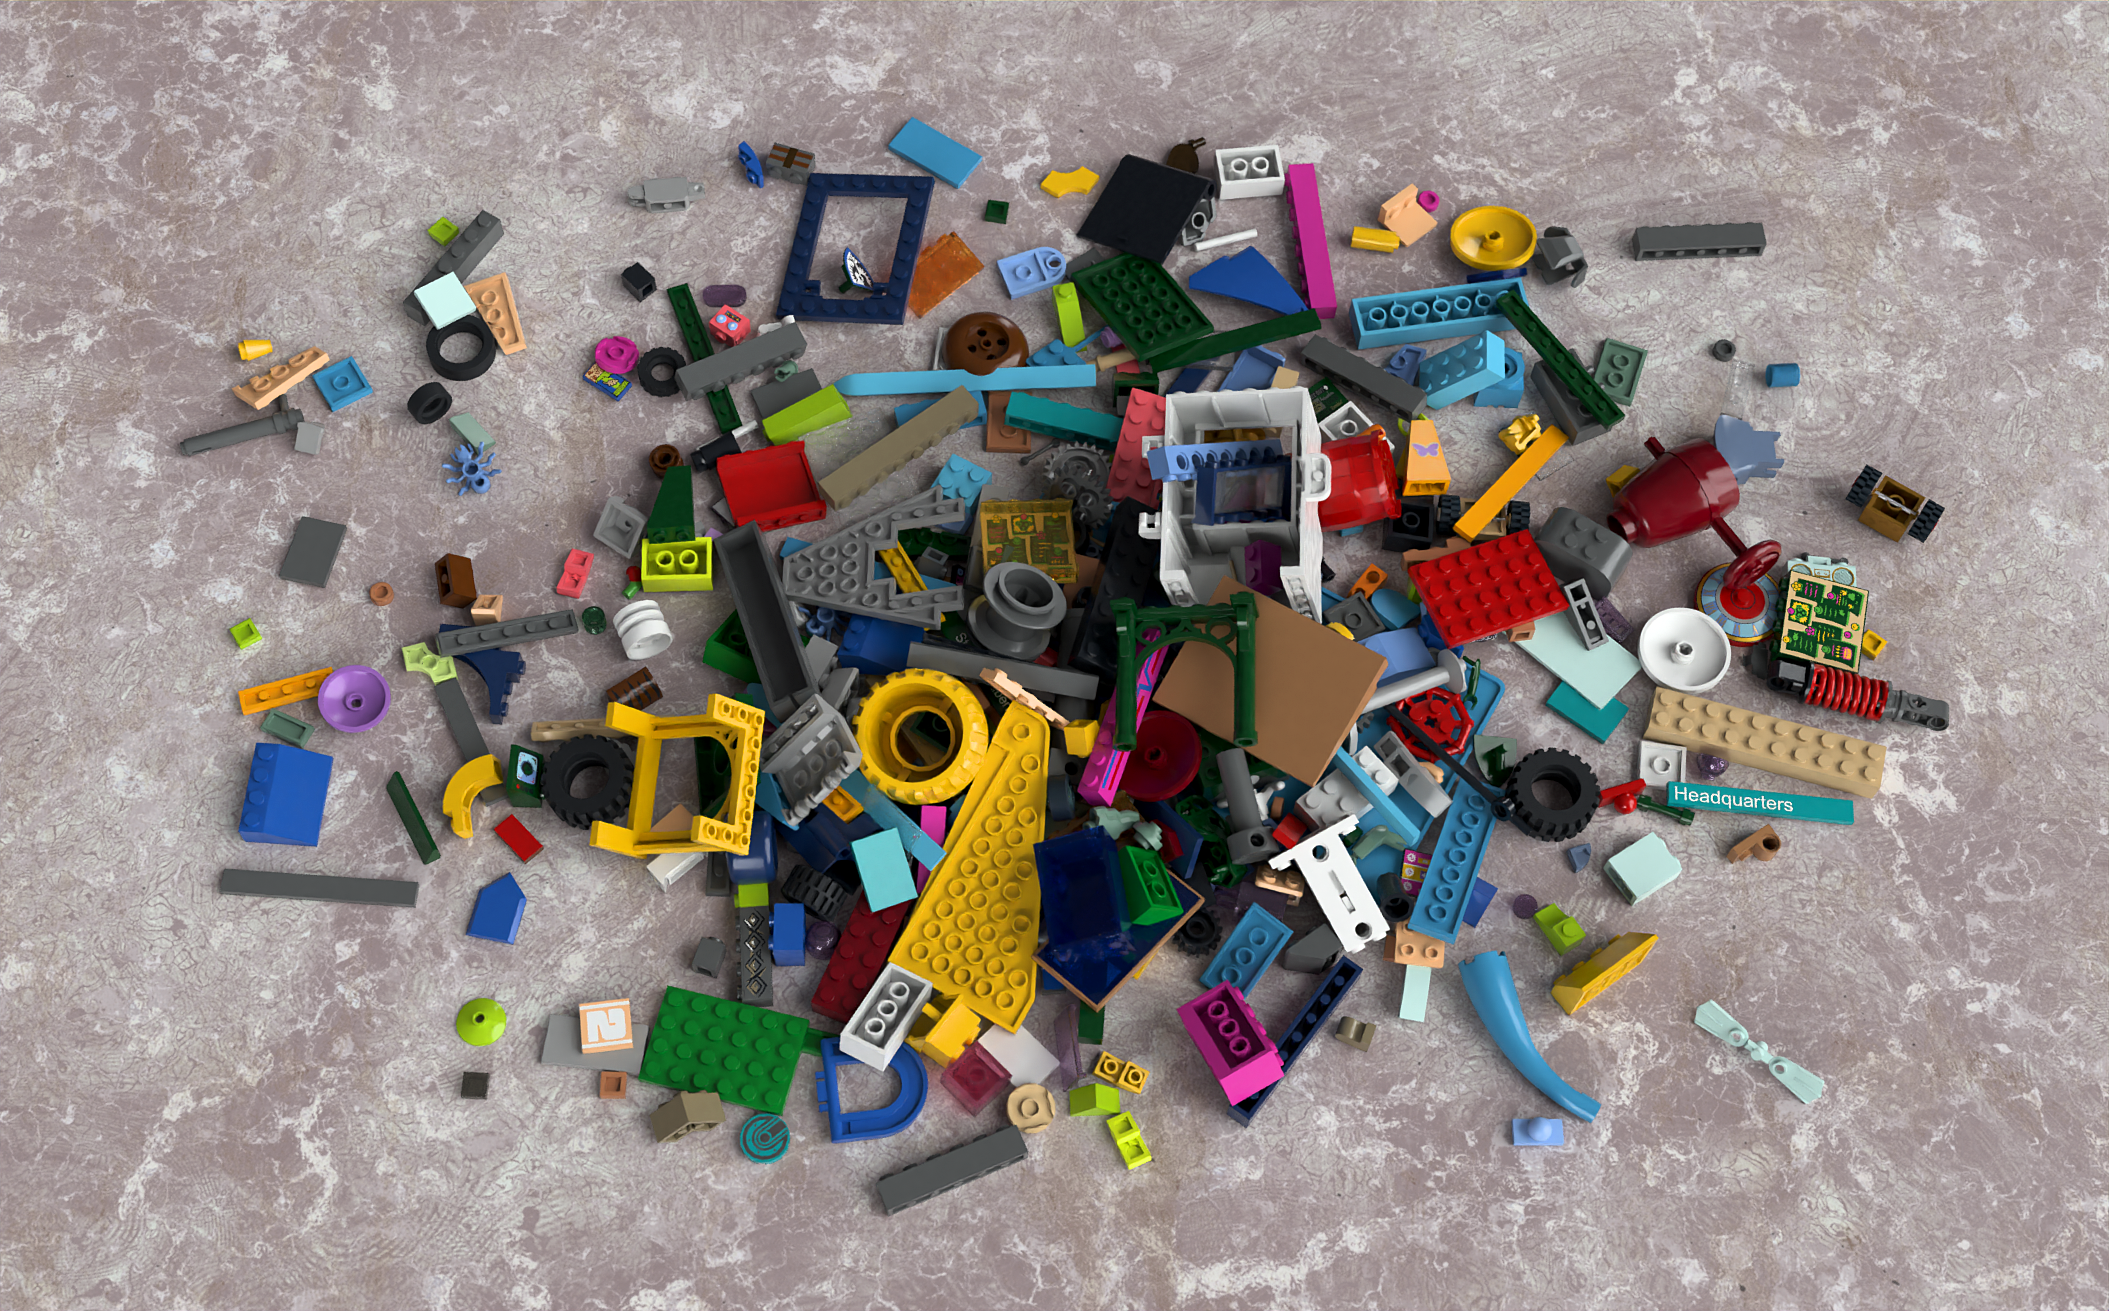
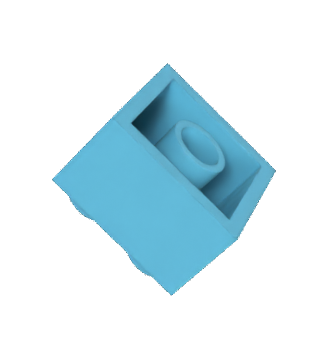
[930,454,992,516]

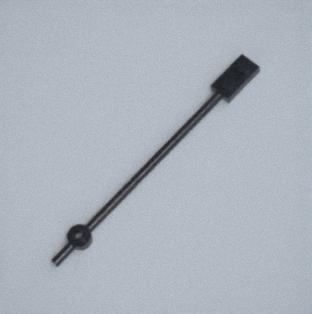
[1383,703,1533,836]

